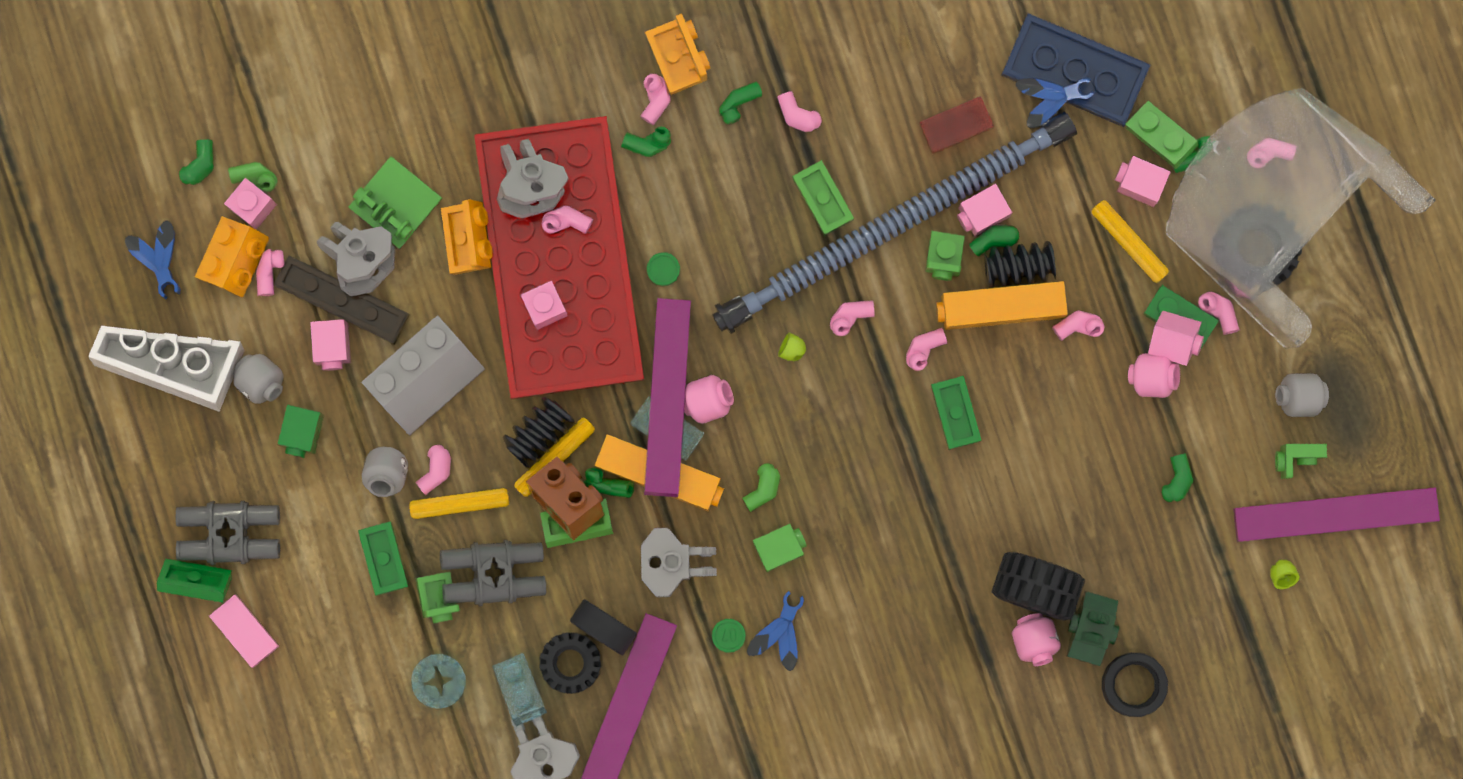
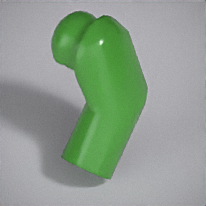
[228,162,277,192]
[742,463,780,512]

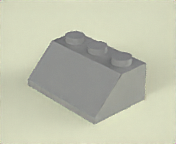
[361,315,485,436]

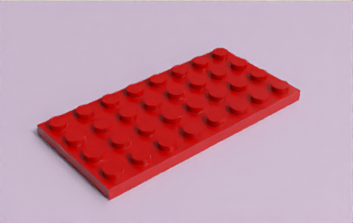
[474,116,644,400]

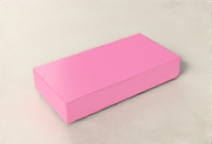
[209,594,279,668]

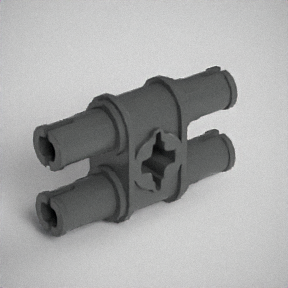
[175,500,281,565]
[440,540,546,606]

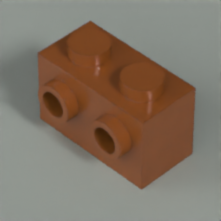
[526,456,604,540]

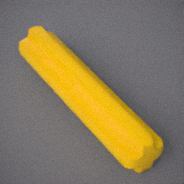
[1092,200,1169,283]
[514,417,595,497]
[409,488,509,519]

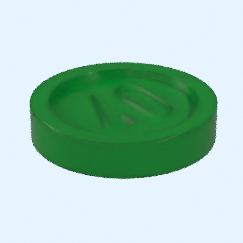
[647,252,680,286]
[712,619,746,653]

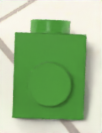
[416,572,460,623]

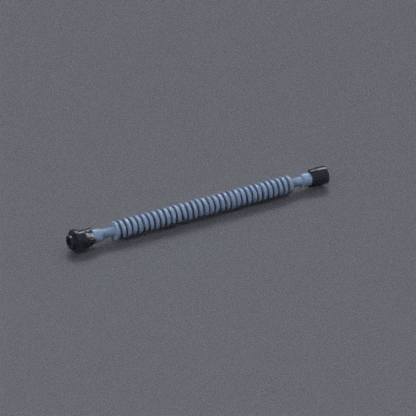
[712,111,1077,334]

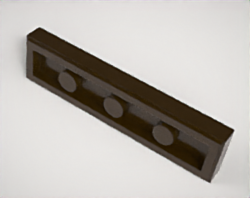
[274,255,409,345]

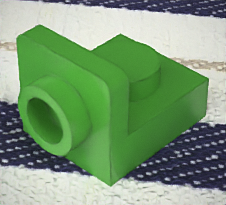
[925,231,965,281]
[1275,444,1327,479]

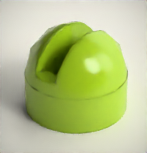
[778,332,806,362]
[1270,560,1300,589]

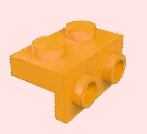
[645,13,711,95]
[441,199,493,275]
[195,216,269,297]

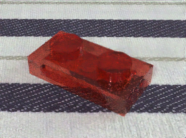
[919,96,994,154]

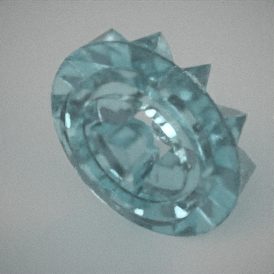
[411,654,466,708]

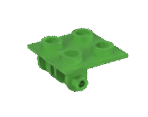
[348,156,442,249]

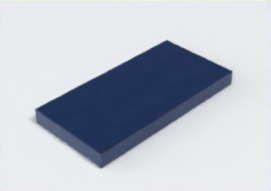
[1001,13,1150,127]

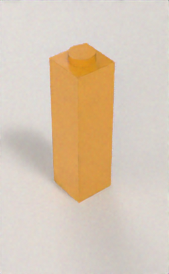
[936,281,1068,330]
[595,434,724,512]

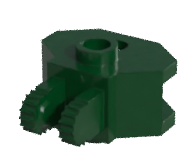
[1066,591,1119,666]

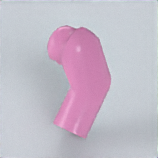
[777,91,822,132]
[1052,311,1105,341]
[415,445,451,495]

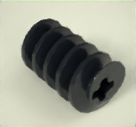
[984,241,1056,288]
[503,397,577,470]

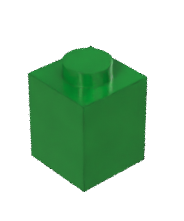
[277,405,324,458]

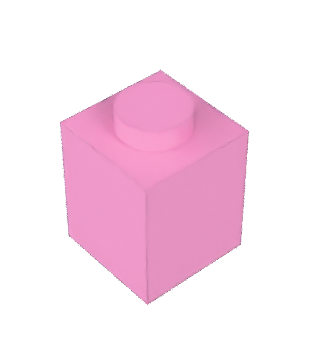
[1115,156,1171,207]
[224,178,277,230]
[957,184,1012,237]
[521,281,568,330]
[1148,311,1204,366]
[311,320,351,371]

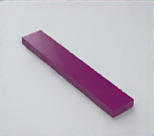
[644,298,691,497]
[1233,487,1440,542]
[581,613,677,779]

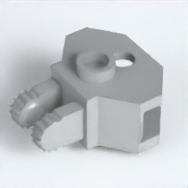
[497,139,568,218]
[316,221,395,296]
[641,528,717,597]
[510,708,580,779]

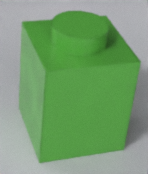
[753,524,807,572]

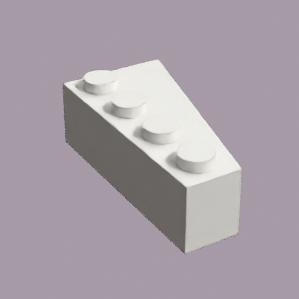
[88,326,245,412]

